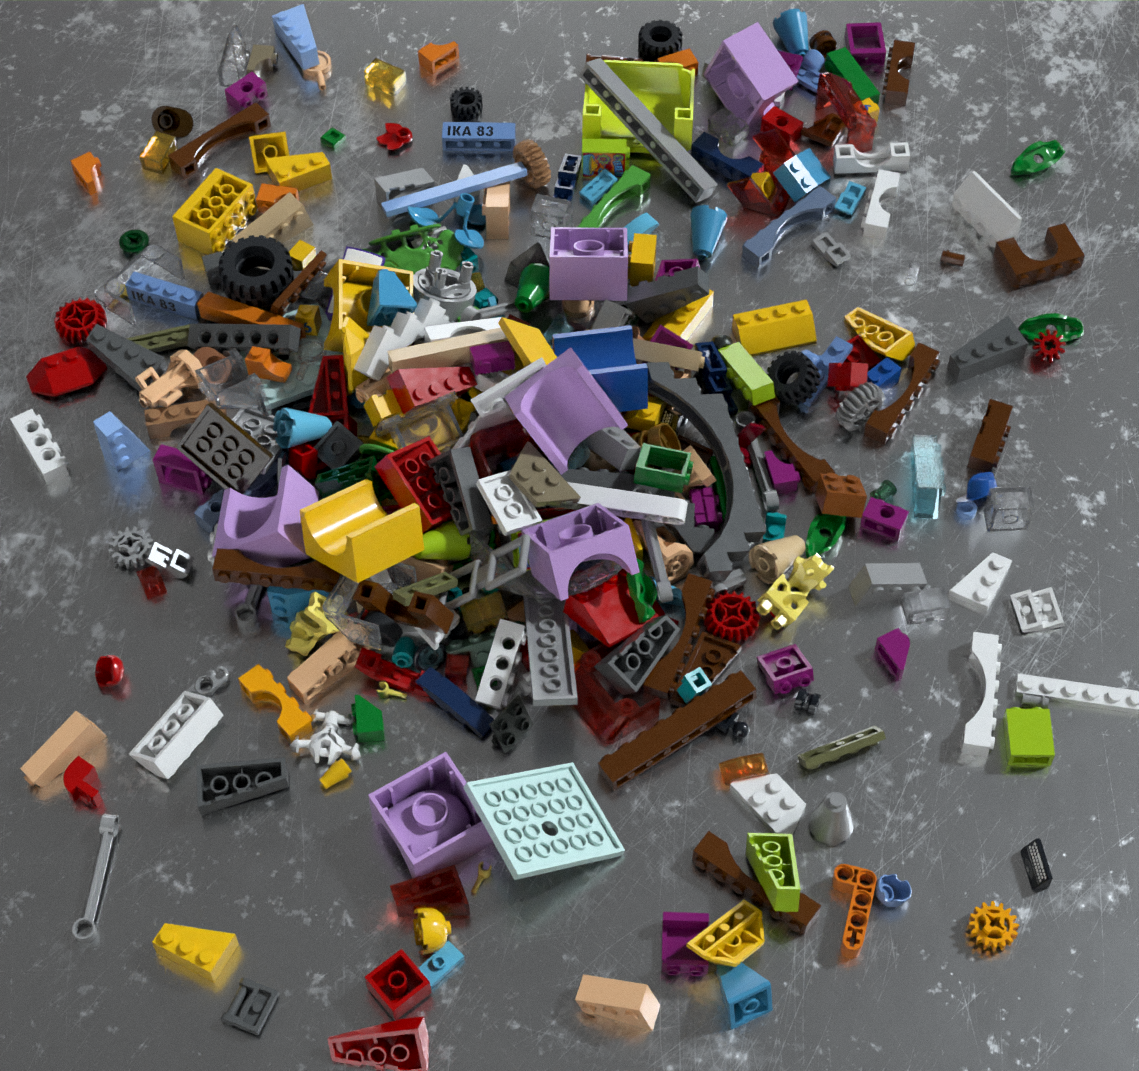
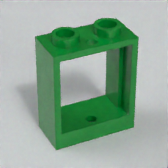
[633,443,694,493]

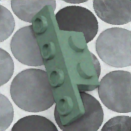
[445,621,526,668]

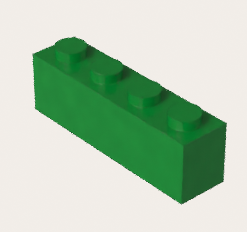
[824,47,880,105]

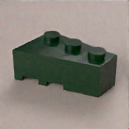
[315,456,383,499]

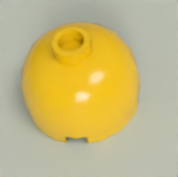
[413,908,451,955]

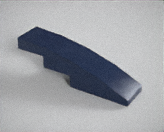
[550,153,582,212]
[694,341,738,415]
[416,667,494,738]

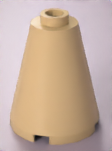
[748,535,805,584]

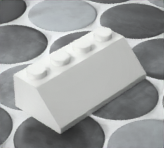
[952,171,1022,248]
[129,691,223,779]

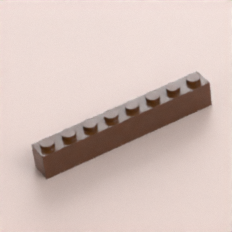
[598,670,757,791]

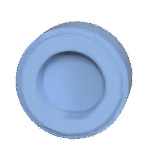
[956,501,977,520]

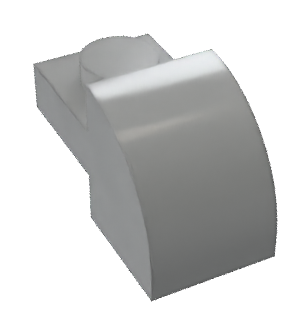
[145,542,194,579]

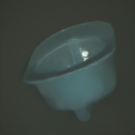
[543,313,574,347]

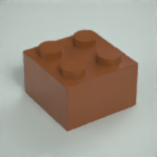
[815,473,867,518]

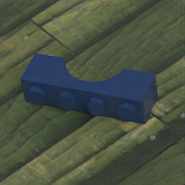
[691,131,764,187]

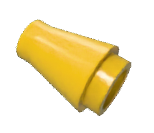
[319,758,352,789]

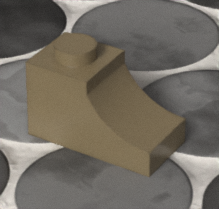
[247,44,278,77]

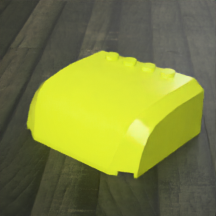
[582,60,695,153]

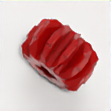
[1032,329,1066,363]

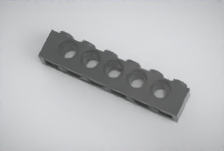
[187,324,301,355]

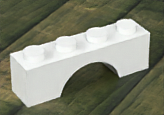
[833,142,910,174]
[861,169,901,240]
[424,317,501,343]

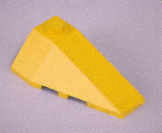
[844,307,915,361]

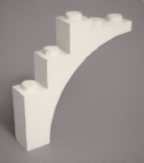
[354,298,457,381]

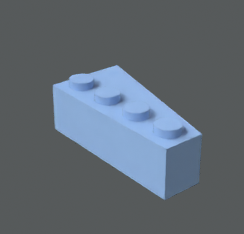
[272,4,320,70]

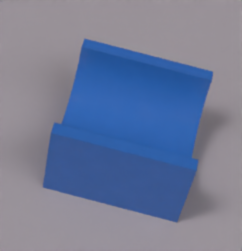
[552,325,648,412]

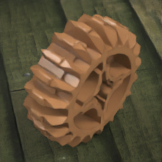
[513,139,551,189]

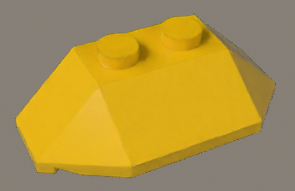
[342,317,369,396]
[686,899,765,967]

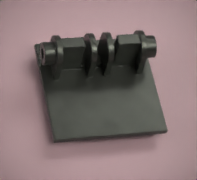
[489,695,533,754]

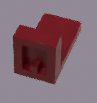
[737,423,765,468]

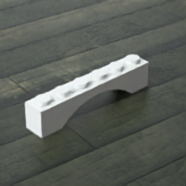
[961,632,1002,757]

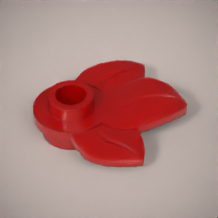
[376,123,413,150]

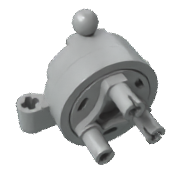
[413,250,476,323]

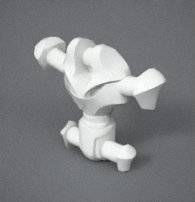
[289,709,361,765]

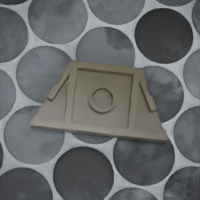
[508,441,581,507]

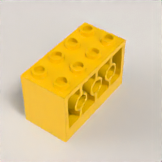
[172,168,257,255]

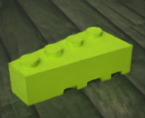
[745,833,800,912]

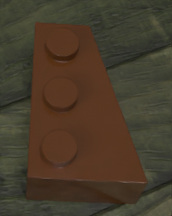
[967,399,1013,473]

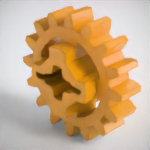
[968,901,1019,952]

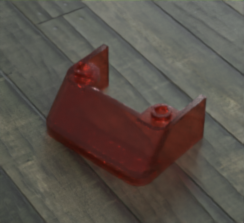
[815,72,877,153]
[727,129,796,217]
[468,419,550,479]
[573,643,660,744]

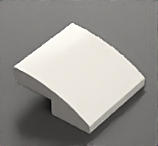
[1010,587,1065,632]

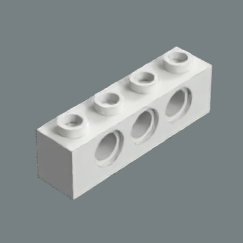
[10,409,69,486]
[475,619,527,710]

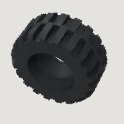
[218,235,294,309]

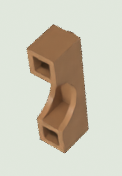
[144,397,227,440]

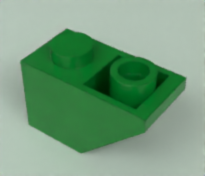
[351,695,385,743]

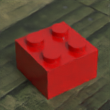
[365,949,432,1021]

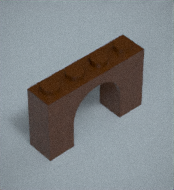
[994,223,1085,287]
[353,580,454,634]

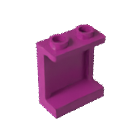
[661,912,709,976]

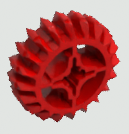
[54,297,107,345]
[704,590,761,644]

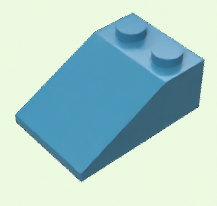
[773,148,831,202]
[267,586,339,617]

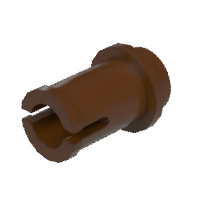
[940,249,965,267]

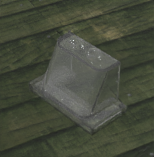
[195,349,272,417]
[375,391,464,454]

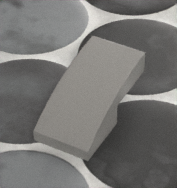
[811,232,851,266]

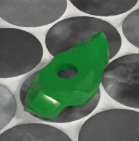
[1011,140,1065,175]
[1018,313,1084,343]
[805,513,846,558]
[626,559,657,623]

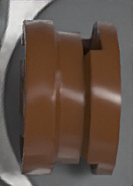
[809,30,837,58]

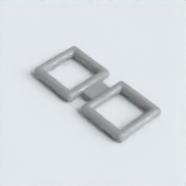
[438,534,530,611]

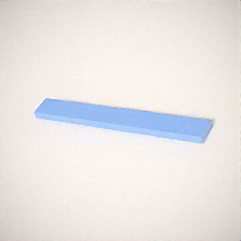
[381,161,528,217]

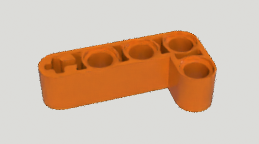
[832,864,877,959]

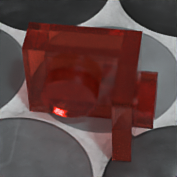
[136,565,167,600]

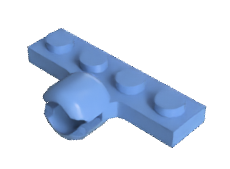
[779,49,836,99]
[801,336,853,407]

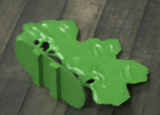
[362,224,464,275]

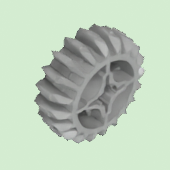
[835,382,885,431]

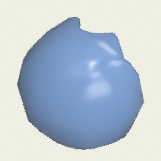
[874,874,912,908]

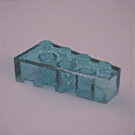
[911,434,946,519]

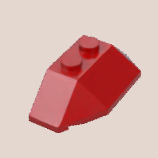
[26,346,107,397]

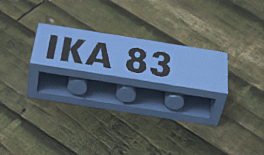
[442,122,516,151]
[125,271,203,321]

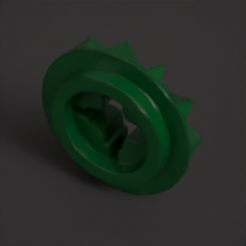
[119,229,149,255]

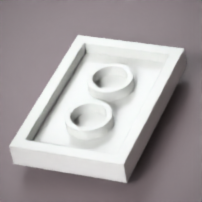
[476,470,543,536]

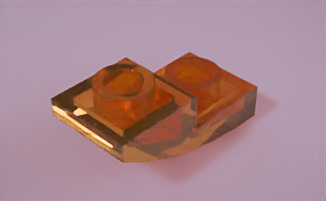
[718,753,770,786]

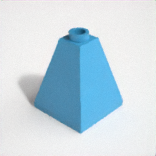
[366,269,417,327]
[716,962,773,1030]

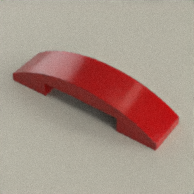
[354,647,430,697]

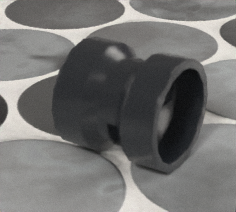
[794,688,821,715]

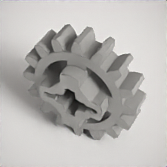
[109,526,154,569]

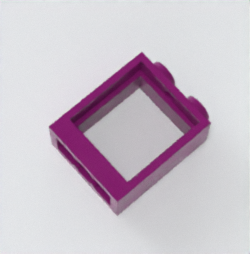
[844,22,886,66]
[153,444,212,495]

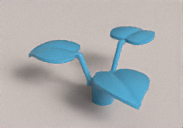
[407,193,486,249]

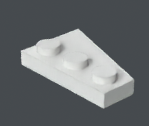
[949,552,1012,611]

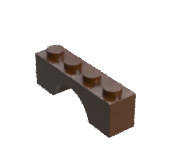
[882,40,915,106]

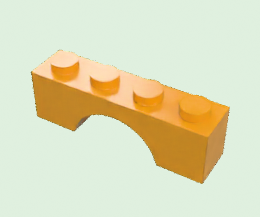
[238,664,313,744]

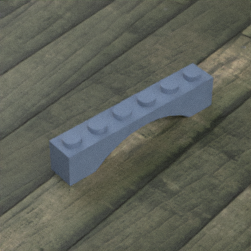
[742,186,836,269]

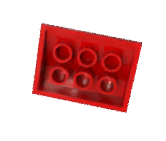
[374,436,452,534]
[563,566,665,647]

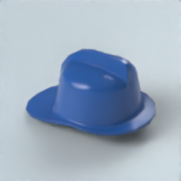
[956,472,1003,503]

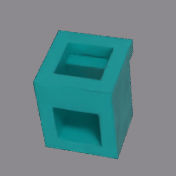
[677,667,712,704]

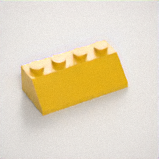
[642,289,714,341]
[732,299,817,357]

